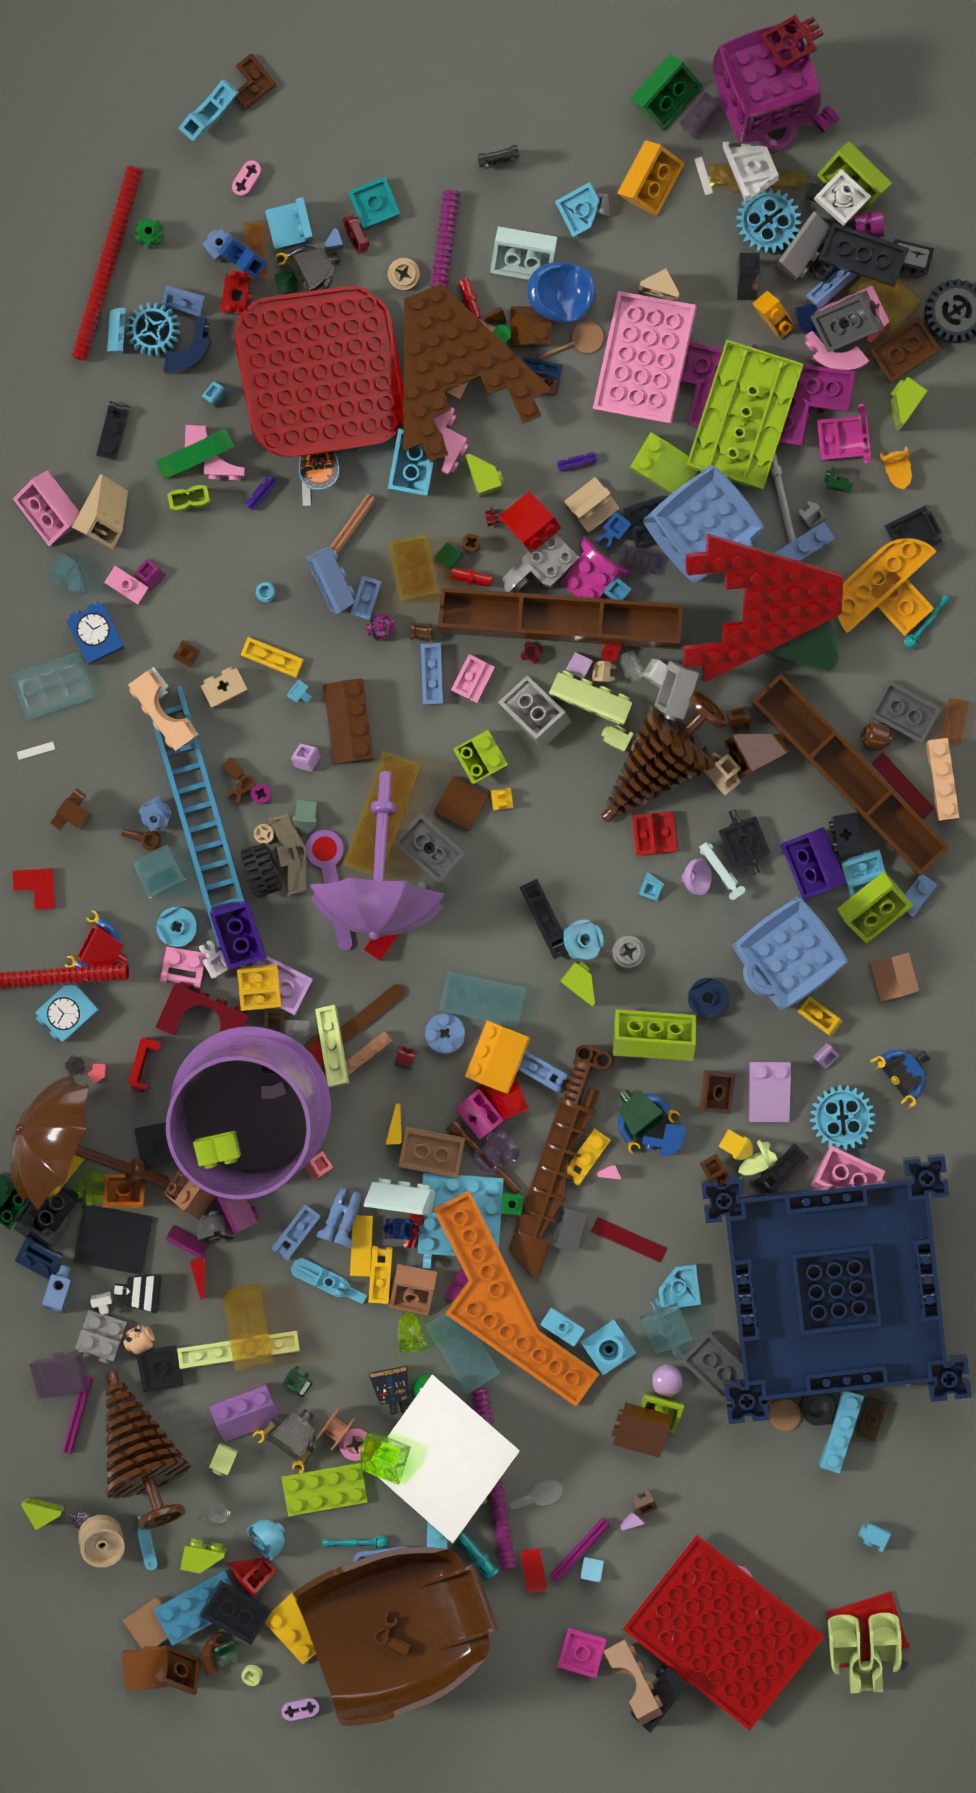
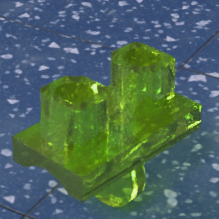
[72,1168,105,1206]

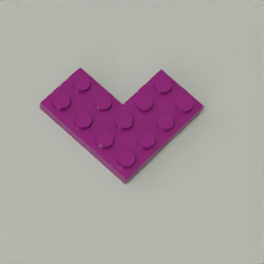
[681,341,723,427]
[778,364,857,446]

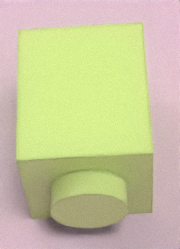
[209,1443,238,1476]

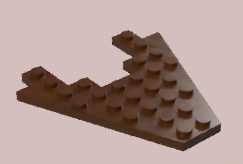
[403,284,551,463]

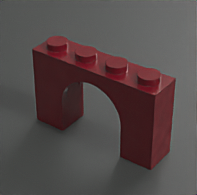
[155,981,249,1036]

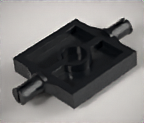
[718,809,771,875]

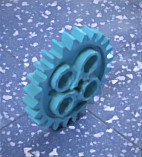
[736,188,801,254]
[810,1085,875,1150]

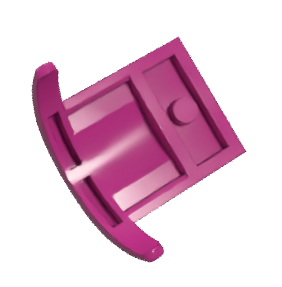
[817,404,871,464]
[560,537,631,598]

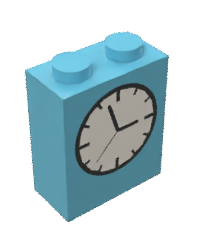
[35,983,100,1042]

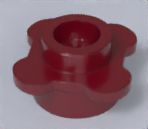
[485,507,499,528]
[521,641,543,664]

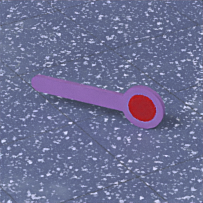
[306,830,353,950]

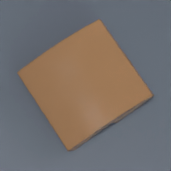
[122,1596,168,1650]

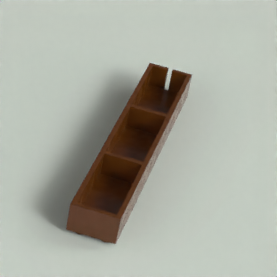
[438,588,683,649]
[750,673,949,876]

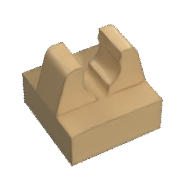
[592,661,616,682]

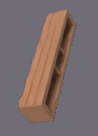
[346,1031,392,1075]

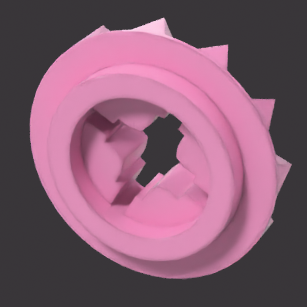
[339,1428,372,1461]

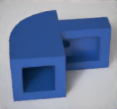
[218,236,268,279]
[641,1123,686,1156]

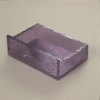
[29,1351,91,1399]

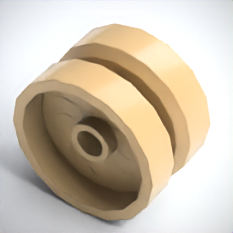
[78,1515,125,1567]

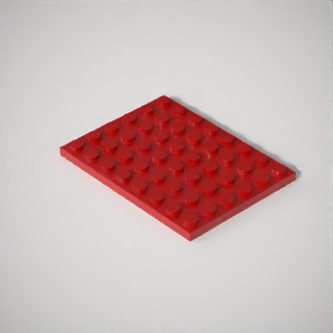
[623,1534,825,1731]

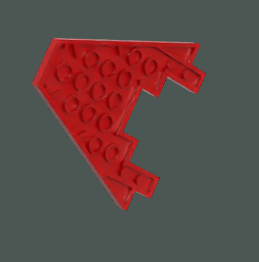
[683,534,844,682]

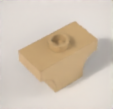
[704,752,741,796]

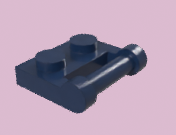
[15,1235,63,1280]

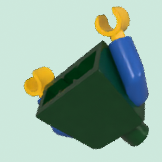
[617,1089,680,1154]

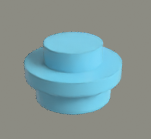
[256,582,276,602]

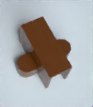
[50,788,93,830]

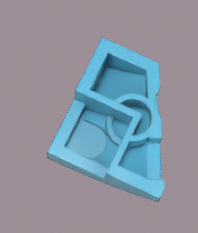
[107,308,126,354]

